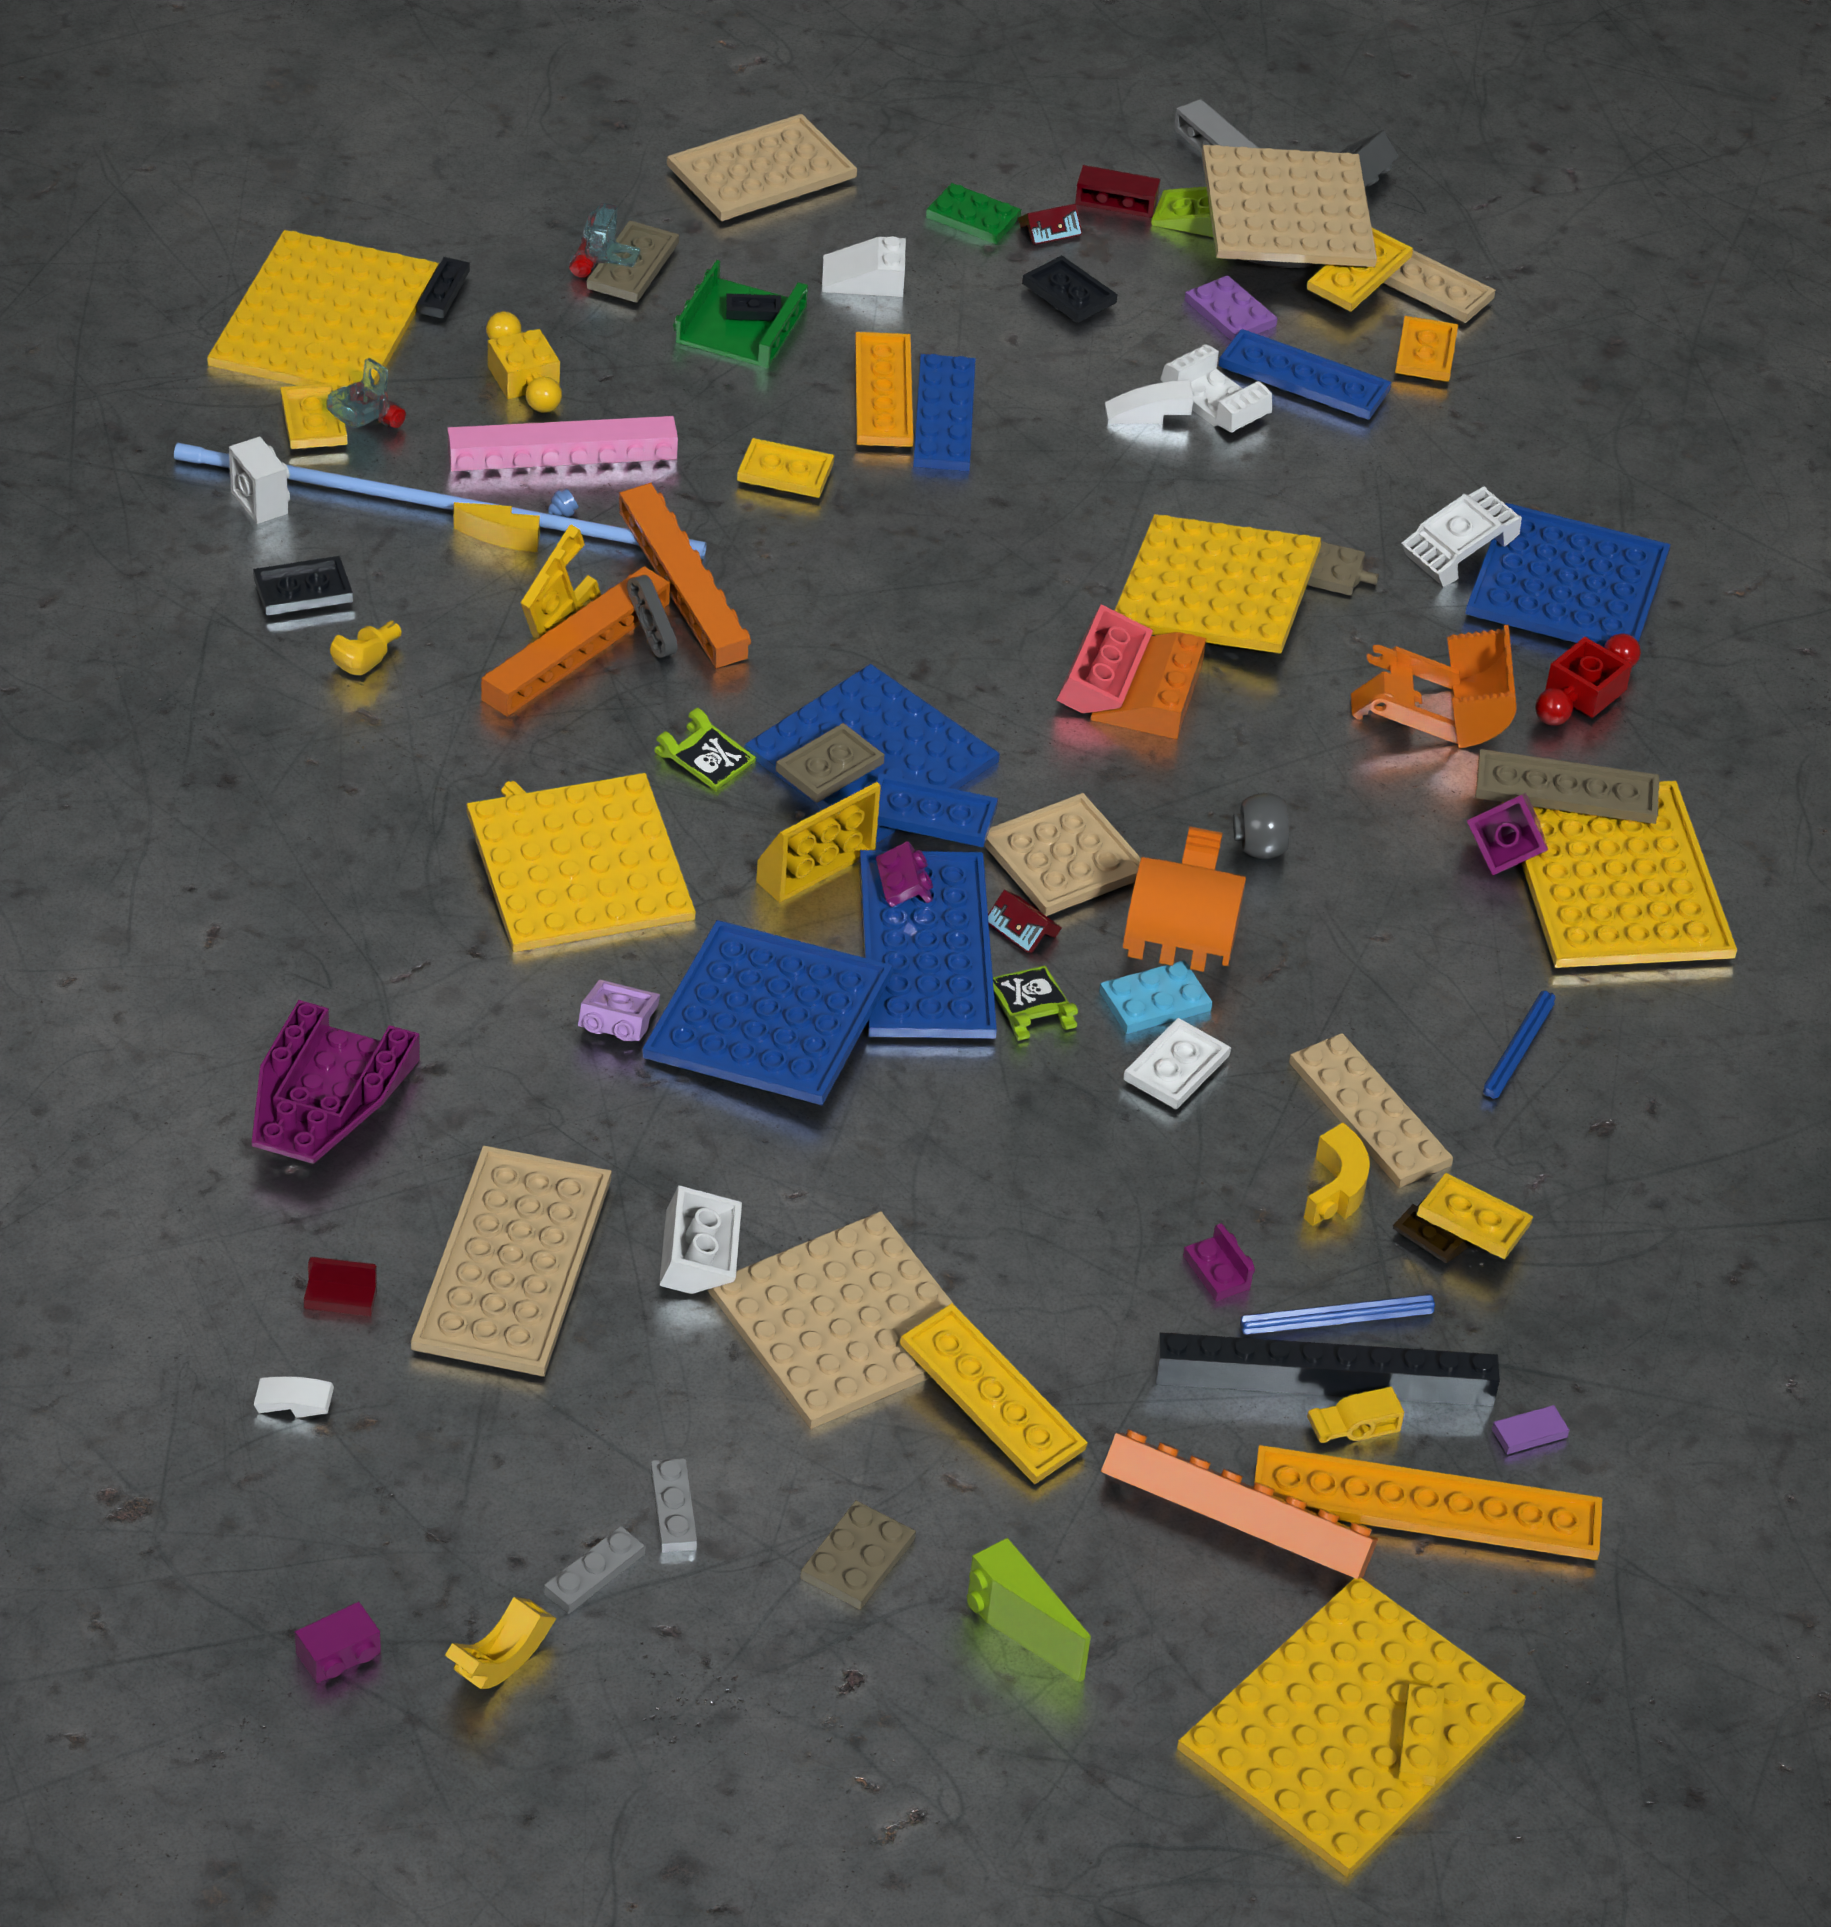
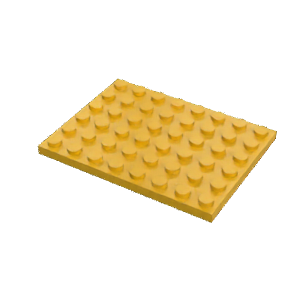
[207,230,439,397]
[1502,781,1737,968]
[1177,1578,1526,1878]

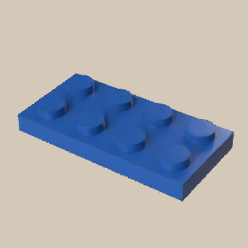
[876,773,998,848]

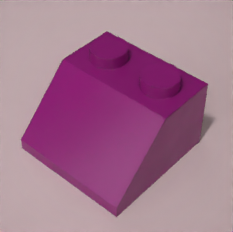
[1467,793,1549,876]

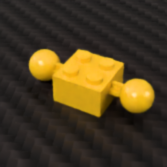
[486,311,562,413]

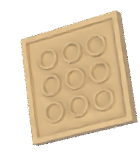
[984,793,1141,916]

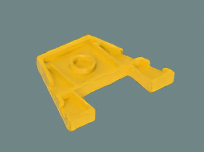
[521,525,601,639]

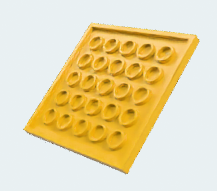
[1115,514,1321,654]
[466,773,696,952]

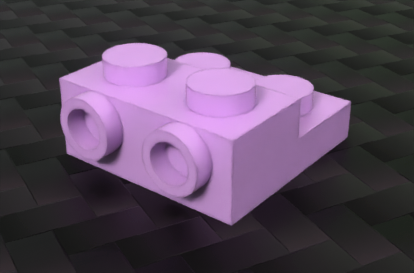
[578,979,660,1041]

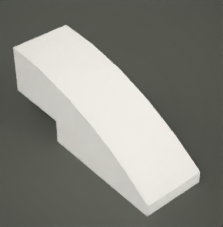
[1104,380,1194,424]

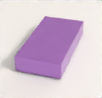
[1492,1405,1569,1455]

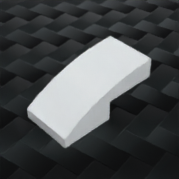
[254,1376,334,1418]

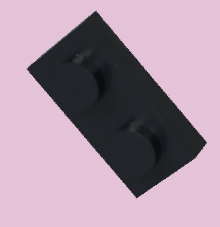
[726,293,781,321]

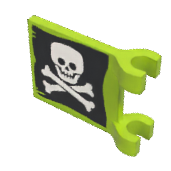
[654,708,756,791]
[993,966,1078,1041]

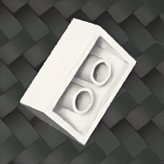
[659,1185,742,1294]

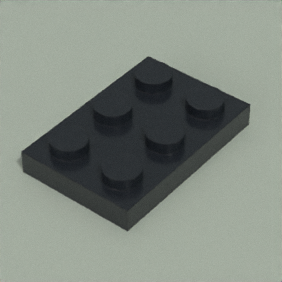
[1022,255,1118,323]
[253,556,353,615]

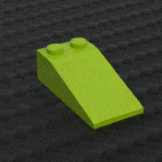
[1151,187,1213,237]
[967,1538,1091,1683]

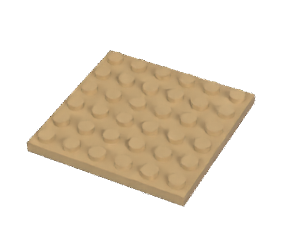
[1202,145,1377,267]
[708,1212,954,1429]

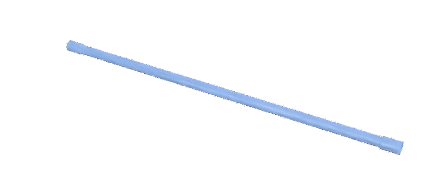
[174,443,707,559]

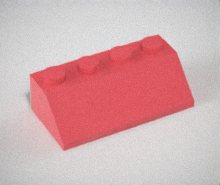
[1056,604,1153,714]

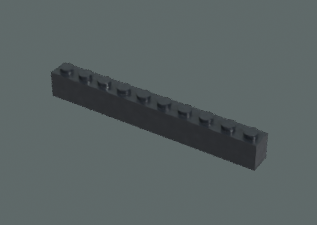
[1155,1332,1500,1407]

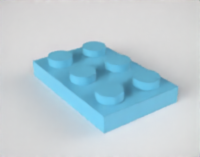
[1099,960,1213,1034]

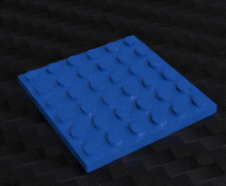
[1465,503,1671,647]
[744,664,1000,844]
[642,920,893,1105]

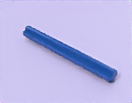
[1483,990,1556,1099]

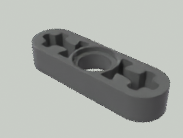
[627,575,678,658]

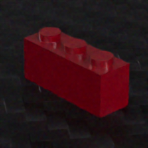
[1075,165,1161,218]

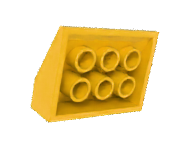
[756,782,881,903]

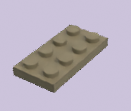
[587,220,679,303]

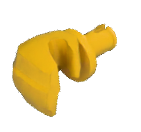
[330,621,402,675]

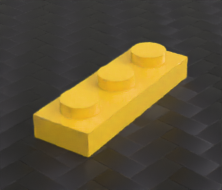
[1398,1683,1445,1786]

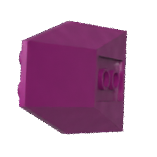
[252,1000,420,1164]

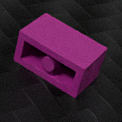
[295,1602,381,1683]

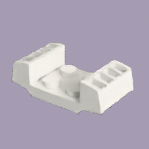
[1160,344,1272,433]
[1402,486,1522,587]

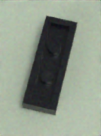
[417,257,470,318]

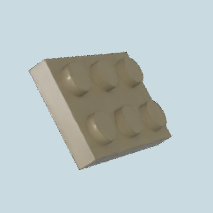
[776,723,885,803]
[800,1500,916,1610]

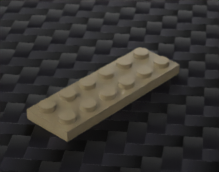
[1475,749,1659,824]

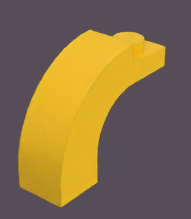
[1304,1122,1370,1226]
[445,1597,556,1689]

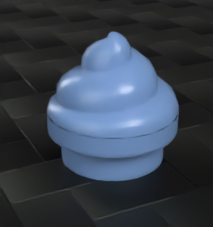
[548,488,579,517]

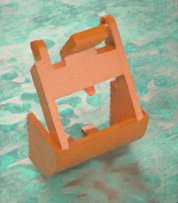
[1351,625,1516,749]
[1123,826,1246,972]

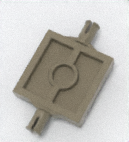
[1307,541,1379,596]

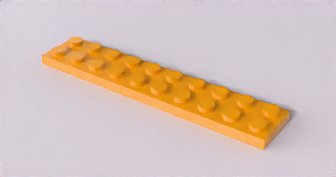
[1253,1445,1602,1560]

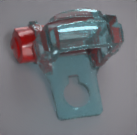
[569,203,640,278]
[327,358,406,429]

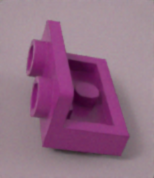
[876,841,933,907]

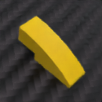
[454,502,540,553]

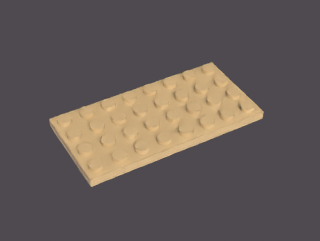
[411,1145,612,1377]

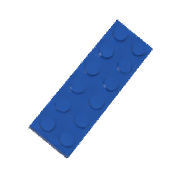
[1218,329,1391,420]
[913,354,976,471]

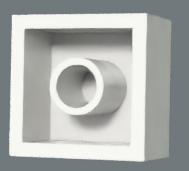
[229,436,290,524]

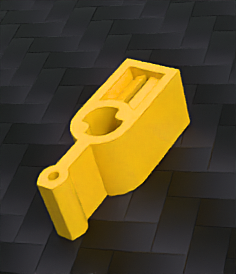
[1307,1387,1405,1443]

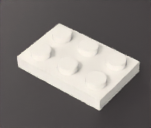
[1123,1018,1231,1110]

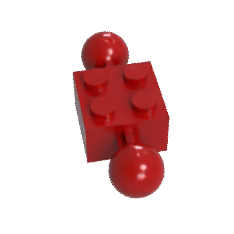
[1535,633,1641,726]

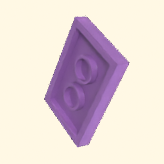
[1184,275,1278,341]

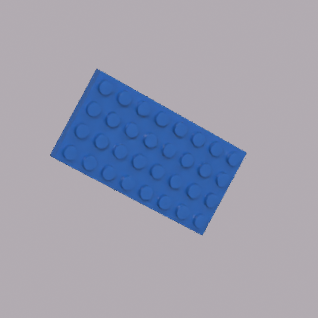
[860,850,997,1039]

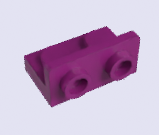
[1183,1223,1255,1302]

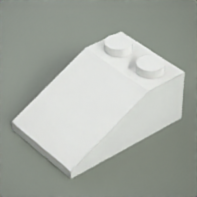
[822,236,906,297]

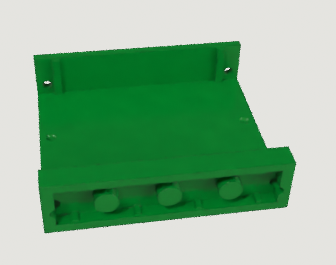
[673,260,808,368]

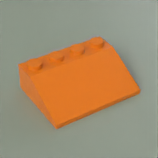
[1091,632,1206,740]

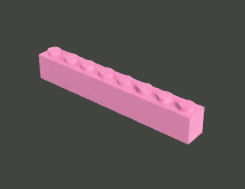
[448,416,678,471]

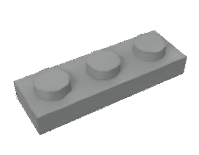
[651,1458,697,1552]
[544,1526,645,1614]

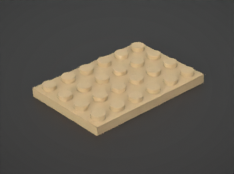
[667,114,857,221]

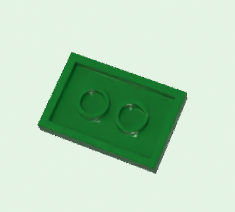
[926,183,1022,244]

